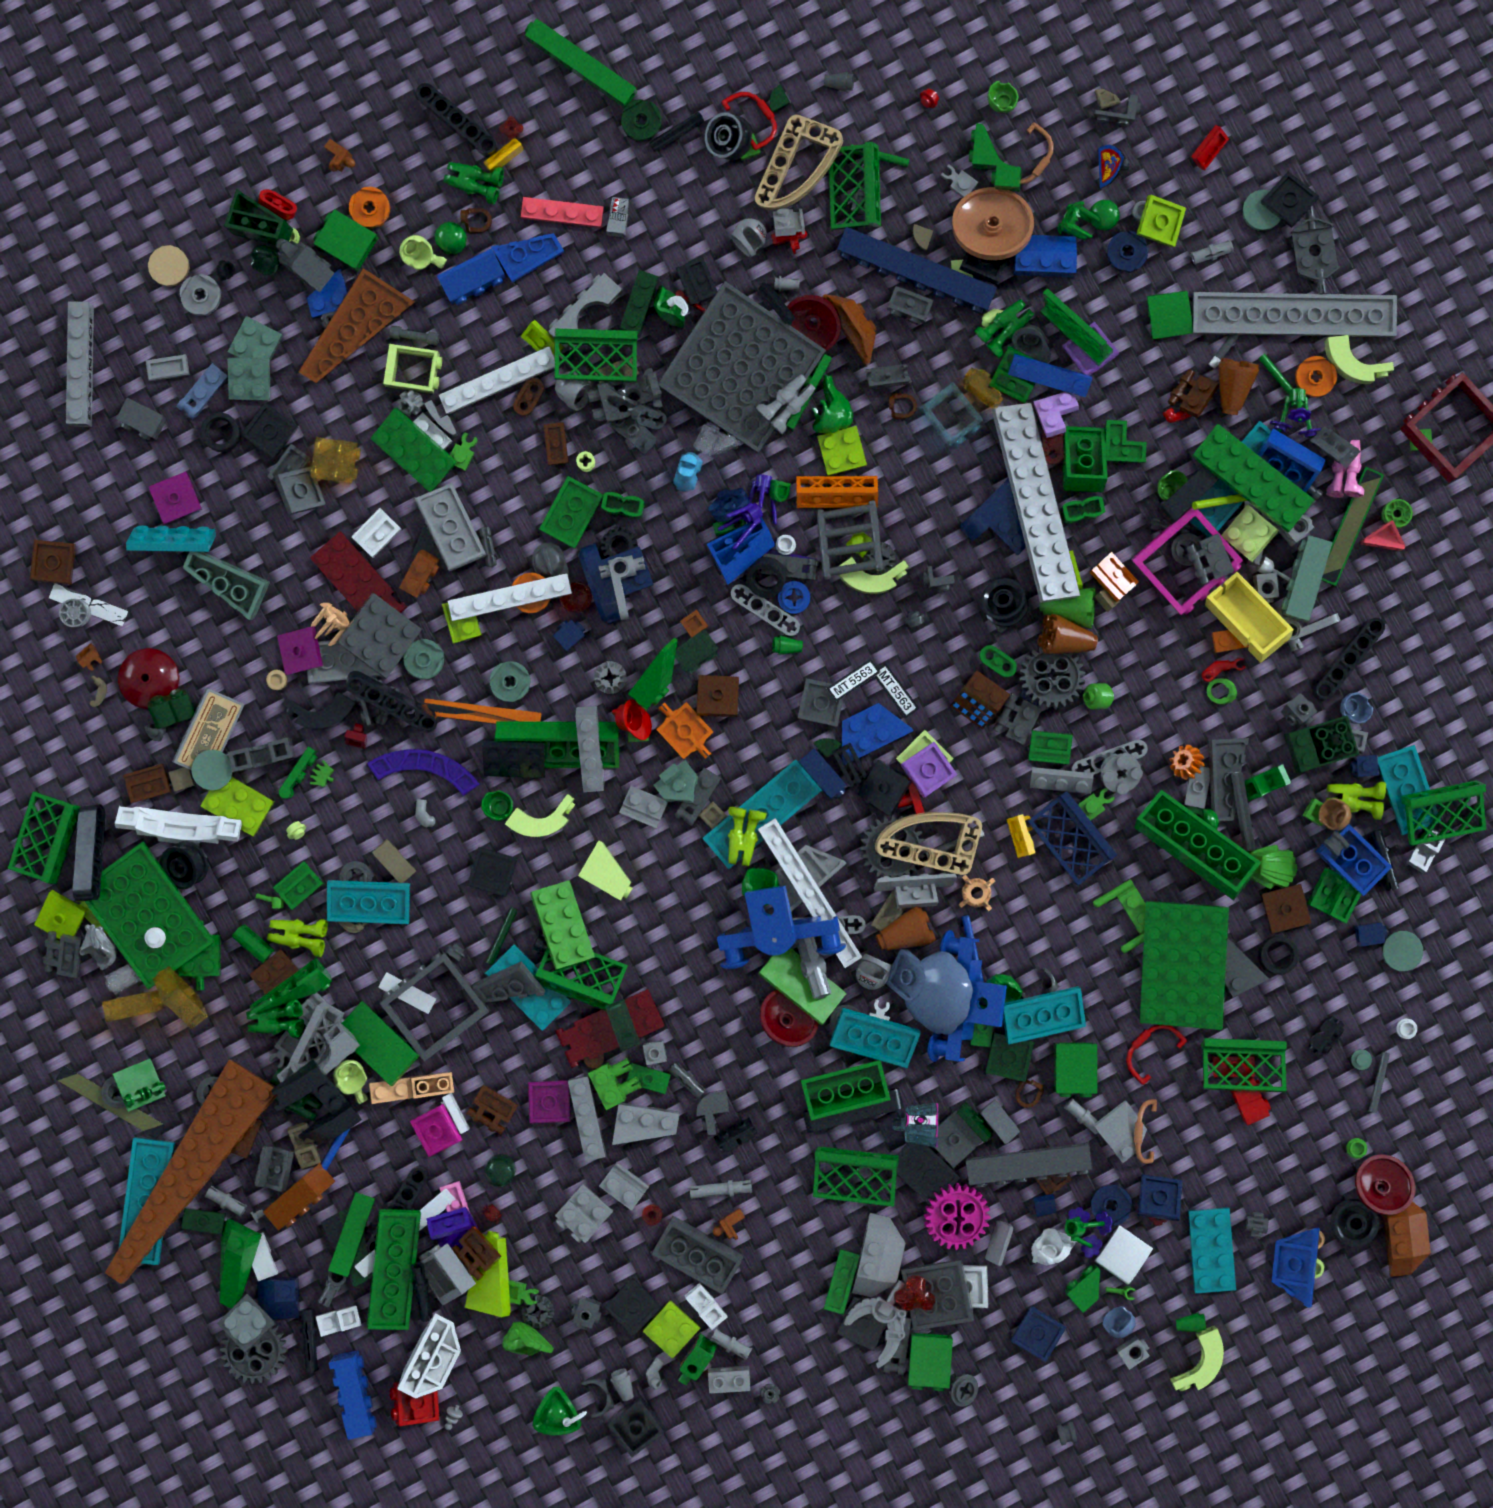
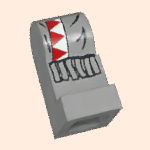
[606,197,629,238]

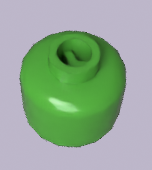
[1083,683,1114,710]

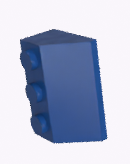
[1013,235,1077,278]
[437,248,506,305]
[1257,429,1326,493]

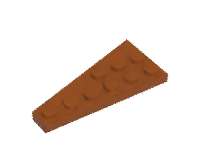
[298,268,415,383]

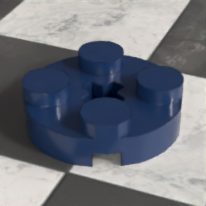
[1107,231,1148,273]
[708,488,749,522]
[1090,1184,1132,1226]

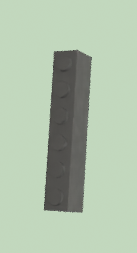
[966,1142,1093,1188]

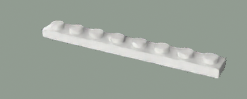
[758,818,862,968]

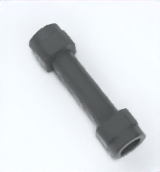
[389,325,440,346]

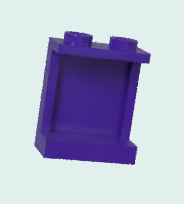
[426,1207,478,1249]

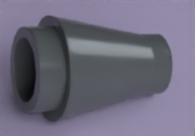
[824,72,854,92]

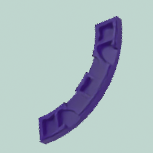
[367,749,480,796]

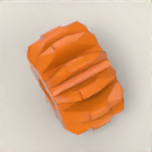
[1169,745,1205,780]

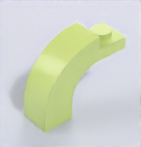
[1324,335,1394,384]
[838,557,909,594]
[505,794,575,837]
[1170,1326,1224,1391]

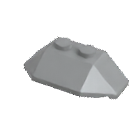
[852,1213,906,1297]

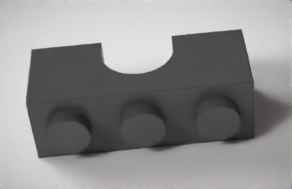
[228,738,296,773]

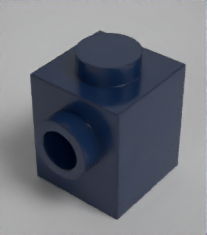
[553,620,586,652]
[1350,755,1379,777]

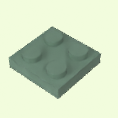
[227,316,283,360]
[227,358,271,400]

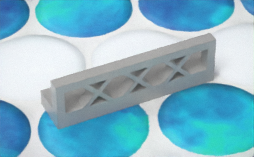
[288,1001,345,1065]

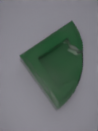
[770,85,790,113]
[813,738,842,758]

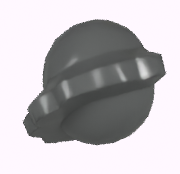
[145,723,166,741]

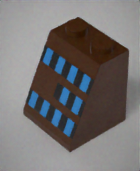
[950,671,1010,730]

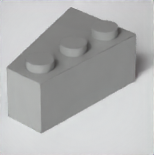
[612,1102,680,1145]

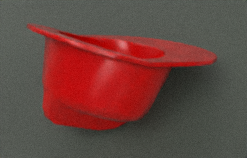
[612,699,652,740]

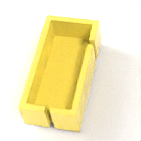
[1205,572,1294,663]

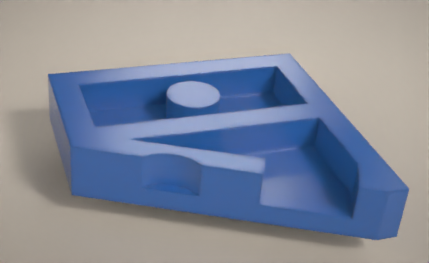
[307,269,348,319]

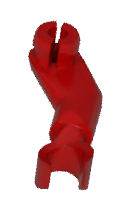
[1163,406,1207,423]
[1202,658,1246,682]

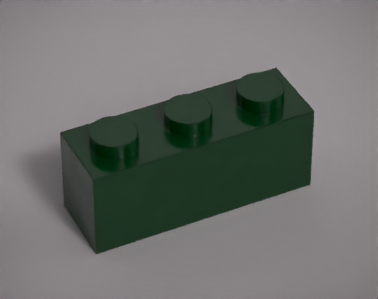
[620,270,659,338]

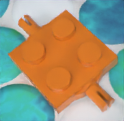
[656,702,714,759]

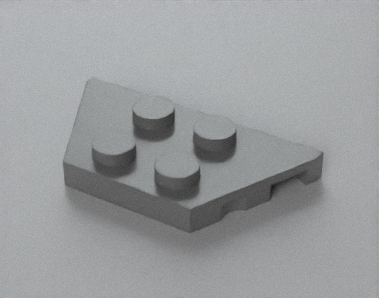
[775,845,847,912]

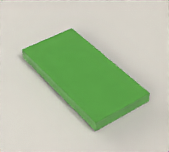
[758,948,847,1025]

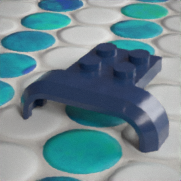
[961,477,1026,556]
[578,543,654,624]

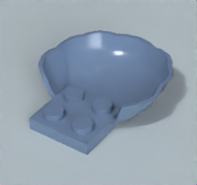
[886,948,973,1035]

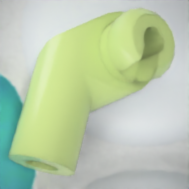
[981,309,1003,327]

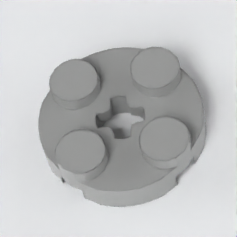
[180,274,222,316]
[1101,752,1143,794]

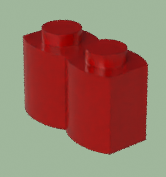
[1230,1077,1271,1126]

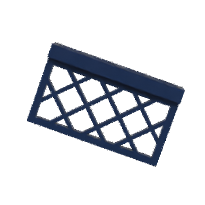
[1027,791,1117,886]

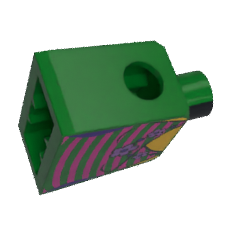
[677,1333,717,1385]

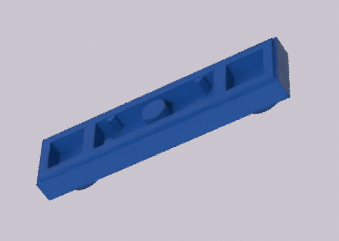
[1008,354,1092,397]

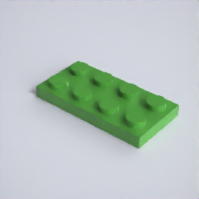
[530,880,595,970]

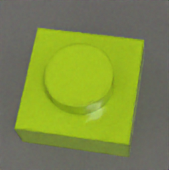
[846,532,872,558]

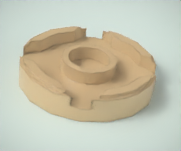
[148,245,190,287]

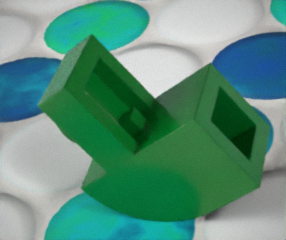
[1244,764,1291,801]

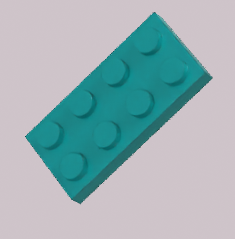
[126,525,216,552]
[1377,745,1441,835]
[327,880,410,924]
[485,944,572,1031]
[1003,986,1086,1044]
[830,1008,921,1068]
[1188,1207,1236,1293]

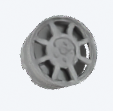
[59,599,91,627]

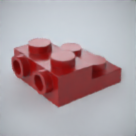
[390,1382,439,1426]

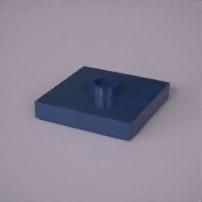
[1138,1174,1182,1221]
[1010,1305,1067,1363]

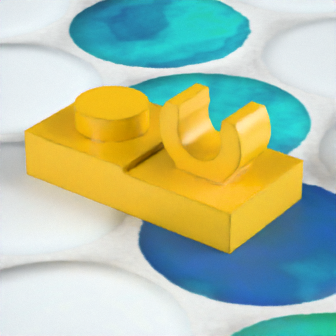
[1007,814,1035,858]

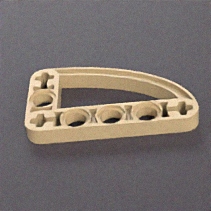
[755,115,843,210]
[875,812,982,875]

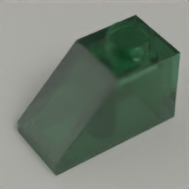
[605,999,641,1051]

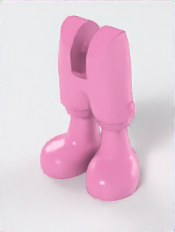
[1326,440,1364,498]

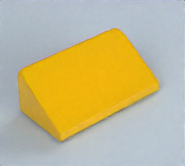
[484,138,523,173]

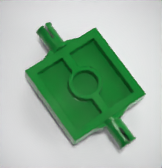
[178,920,221,990]

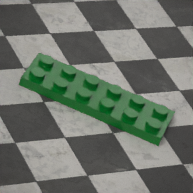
[1192,424,1314,532]
[367,1209,421,1330]

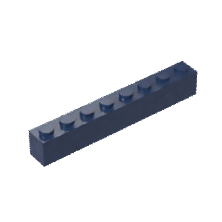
[837,227,997,314]

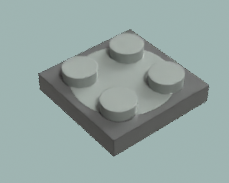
[217,1294,276,1353]

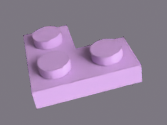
[1034,392,1079,438]

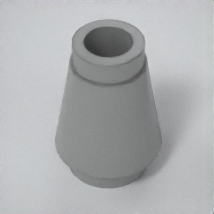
[611,1368,634,1401]

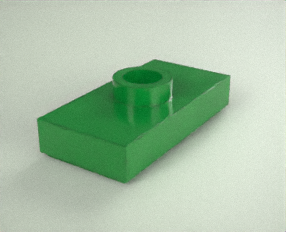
[970,1005,993,1047]
[627,1063,671,1094]

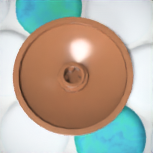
[952,187,1034,260]

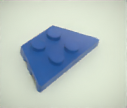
[842,703,913,765]
[1272,1228,1320,1308]

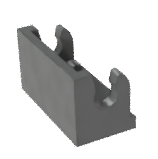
[866,364,910,390]
[1310,427,1361,468]
[267,444,311,483]

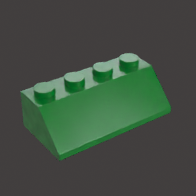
[801,1060,891,1121]

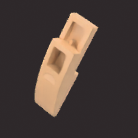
[369,1072,454,1104]

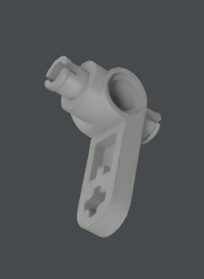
[599,555,646,620]
[1275,608,1341,652]

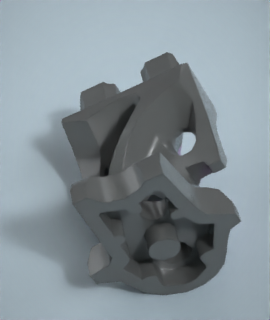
[587,368,662,424]

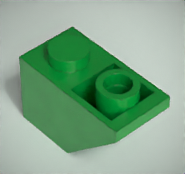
[1065,1264,1100,1313]

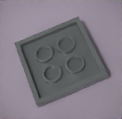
[337,593,422,679]
[901,1259,975,1331]

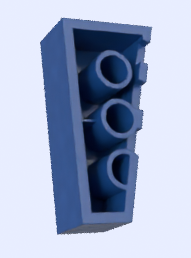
[329,1350,377,1440]

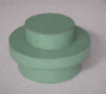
[1351,1049,1372,1070]

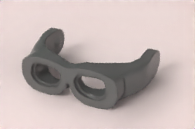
[1022,967,1060,998]
[581,1378,614,1418]

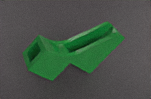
[969,123,1022,192]

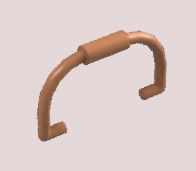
[1020,122,1054,185]
[1134,1099,1157,1164]

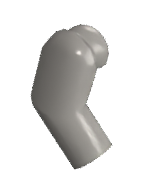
[646,1357,664,1389]

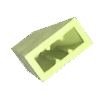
[578,840,633,900]

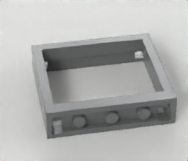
[380,952,491,1062]

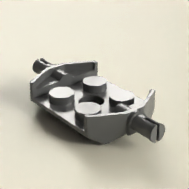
[1291,206,1340,294]

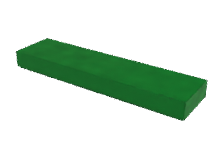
[328,1192,375,1278]

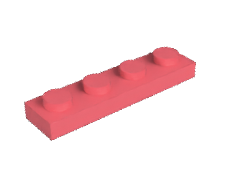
[521,197,604,228]

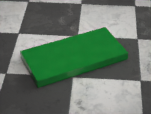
[342,1001,420,1086]

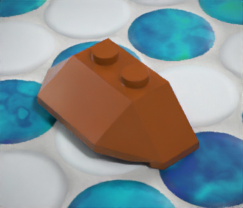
[822,294,877,367]
[1383,1202,1431,1277]

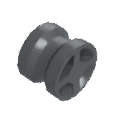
[1323,831,1350,857]
[1056,1422,1077,1446]

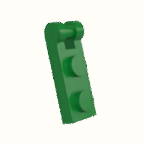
[279,746,318,799]

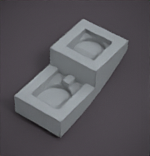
[424,400,458,437]
[1406,827,1446,874]

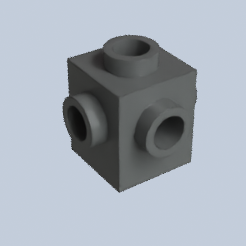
[1281,693,1317,730]
[571,1295,602,1330]

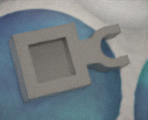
[940,165,978,198]

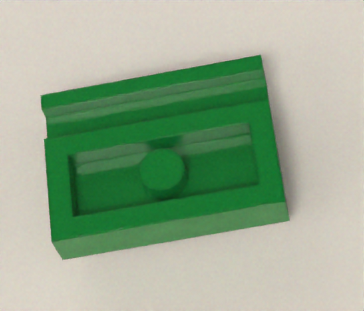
[1028,730,1073,764]
[273,861,324,910]

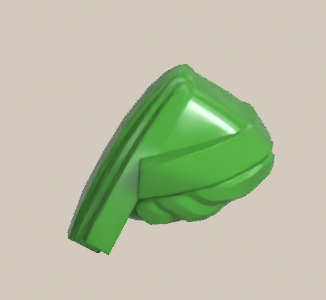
[1249,845,1297,889]
[502,1322,554,1356]

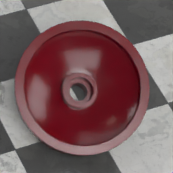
[781,295,842,352]
[118,648,180,709]
[760,990,819,1047]
[1355,1154,1415,1216]

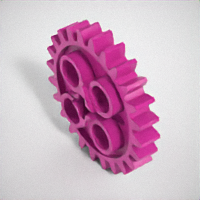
[924,1183,991,1250]

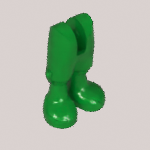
[443,162,504,205]
[974,299,1034,359]
[246,1000,304,1038]

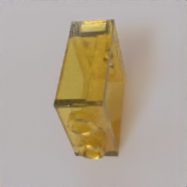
[153,966,208,1029]
[102,990,165,1022]

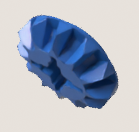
[778,581,810,614]

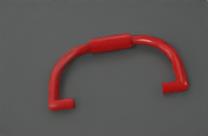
[721,92,777,150]
[1126,1025,1187,1085]

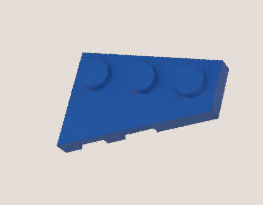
[491,233,564,283]

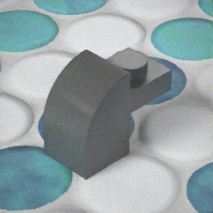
[696,1089,729,1135]

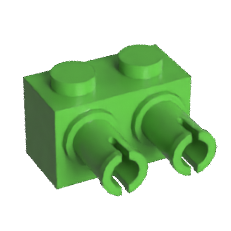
[588,1058,642,1110]

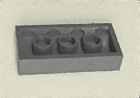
[652,1216,744,1295]

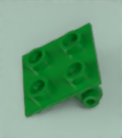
[112,1059,166,1112]

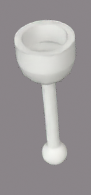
[1257,556,1290,581]

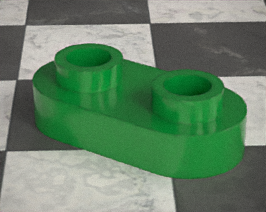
[979,645,1017,678]

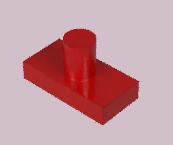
[898,778,925,814]

